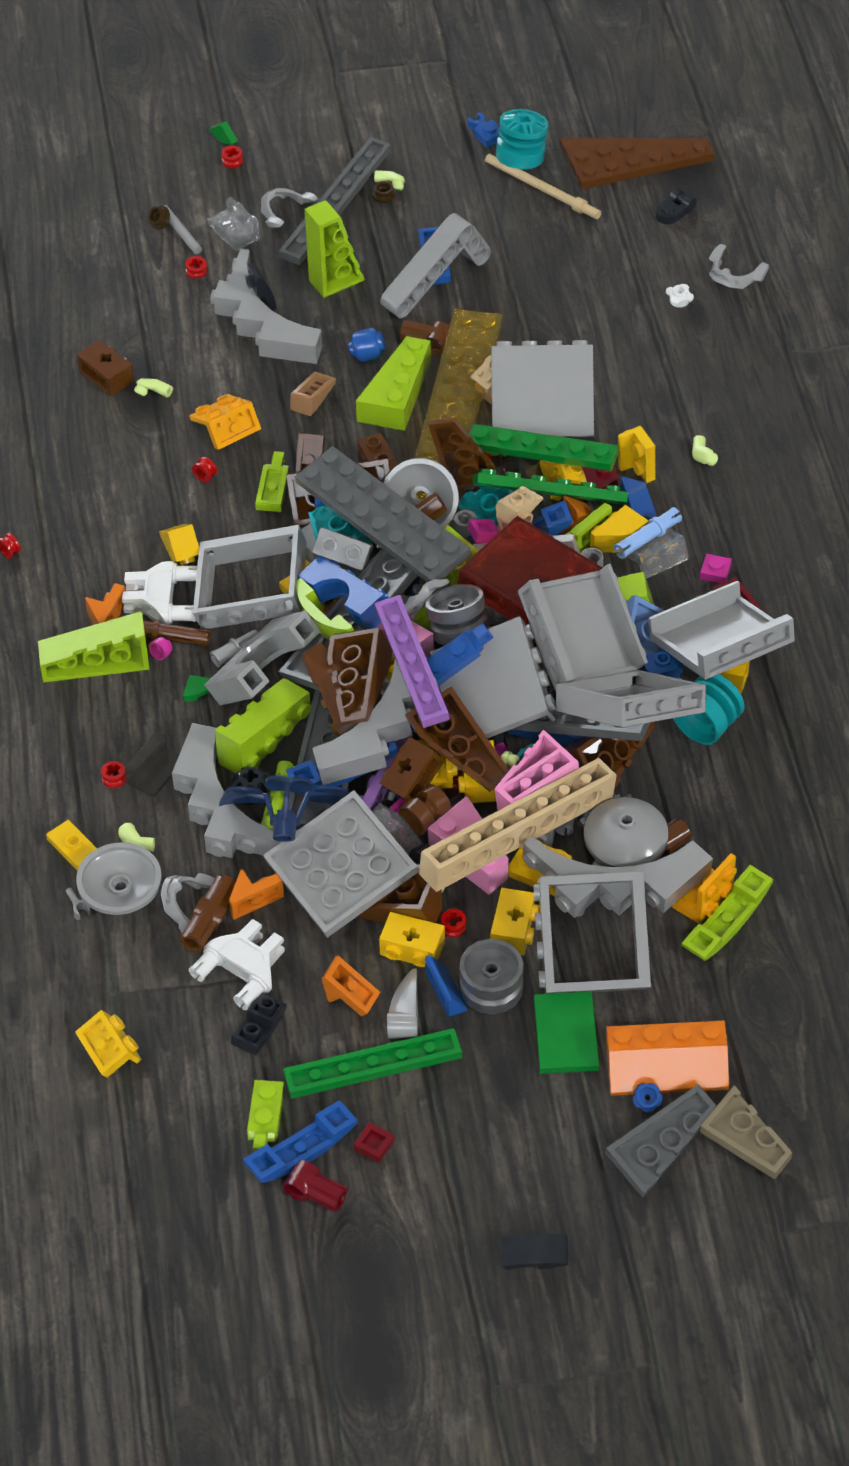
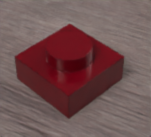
[353,1122,395,1163]

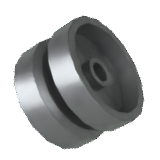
[425,584,490,645]
[459,939,524,1014]

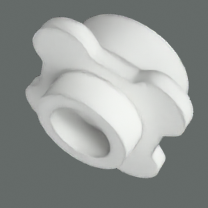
[666,284,694,307]

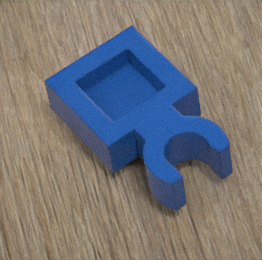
[467,112,500,148]

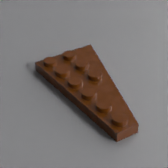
[560,138,715,189]

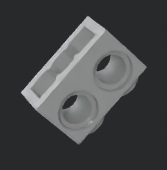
[312,528,374,570]

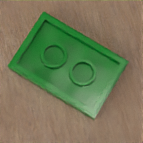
[534,992,599,1074]

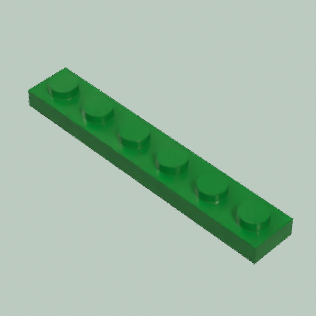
[469,424,619,471]
[471,469,628,504]
[283,1028,462,1099]

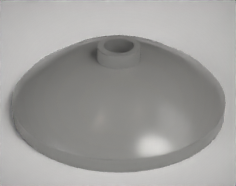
[383,458,459,527]
[584,797,668,867]
[76,842,162,915]

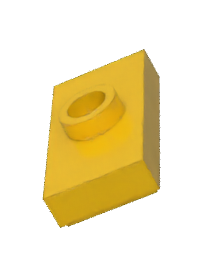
[46,819,97,871]

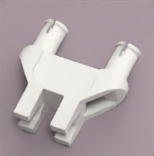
[122,561,198,625]
[189,919,285,1010]

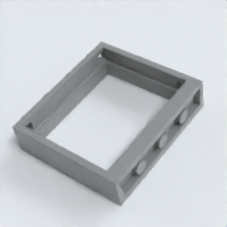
[193,525,307,629]
[556,670,706,727]
[533,871,651,994]

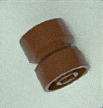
[398,784,452,836]

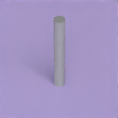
[164,205,202,254]

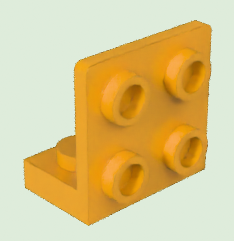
[189,394,261,450]
[672,853,737,924]

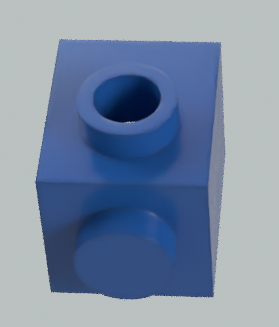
[640,650,683,679]

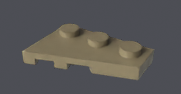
[700,1085,792,1180]

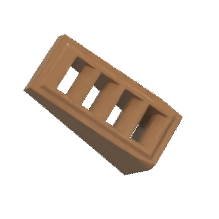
[290,372,336,416]

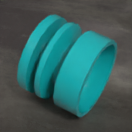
[496,109,548,169]
[673,674,745,745]

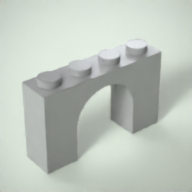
[204,611,321,705]

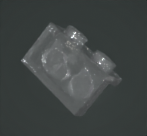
[208,197,259,251]
[627,528,689,578]

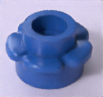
[633,1083,662,1112]

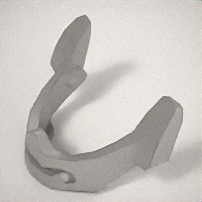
[261,188,318,228]
[709,244,769,289]
[401,579,449,619]
[161,873,215,933]

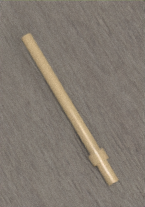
[485,154,601,219]

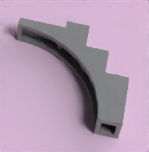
[210,249,322,364]
[312,659,438,785]
[172,723,281,858]
[523,836,713,918]

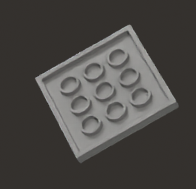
[263,791,419,938]

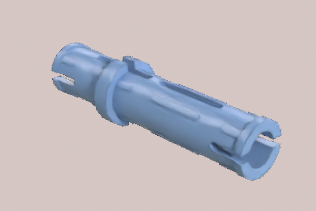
[613,507,682,559]

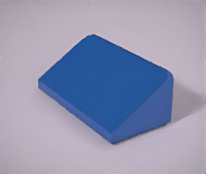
[620,477,657,520]
[425,955,467,1017]

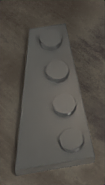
[605,1084,717,1198]

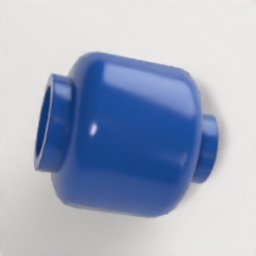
[348,327,386,363]

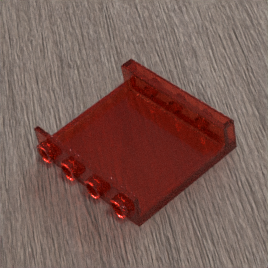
[458,516,603,625]

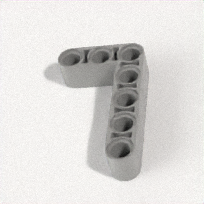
[380,213,491,318]

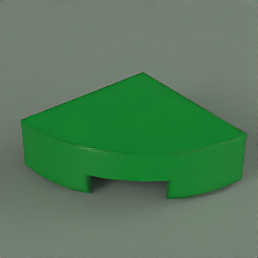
[209,121,238,145]
[183,675,211,702]

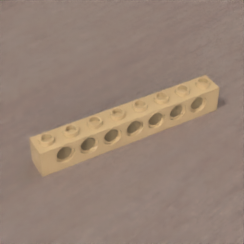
[419,758,617,892]

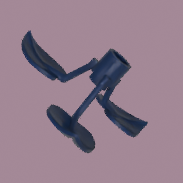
[219,775,349,842]

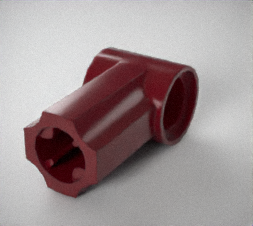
[282,1160,348,1212]

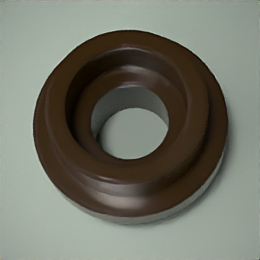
[372,181,396,203]
[148,205,170,229]

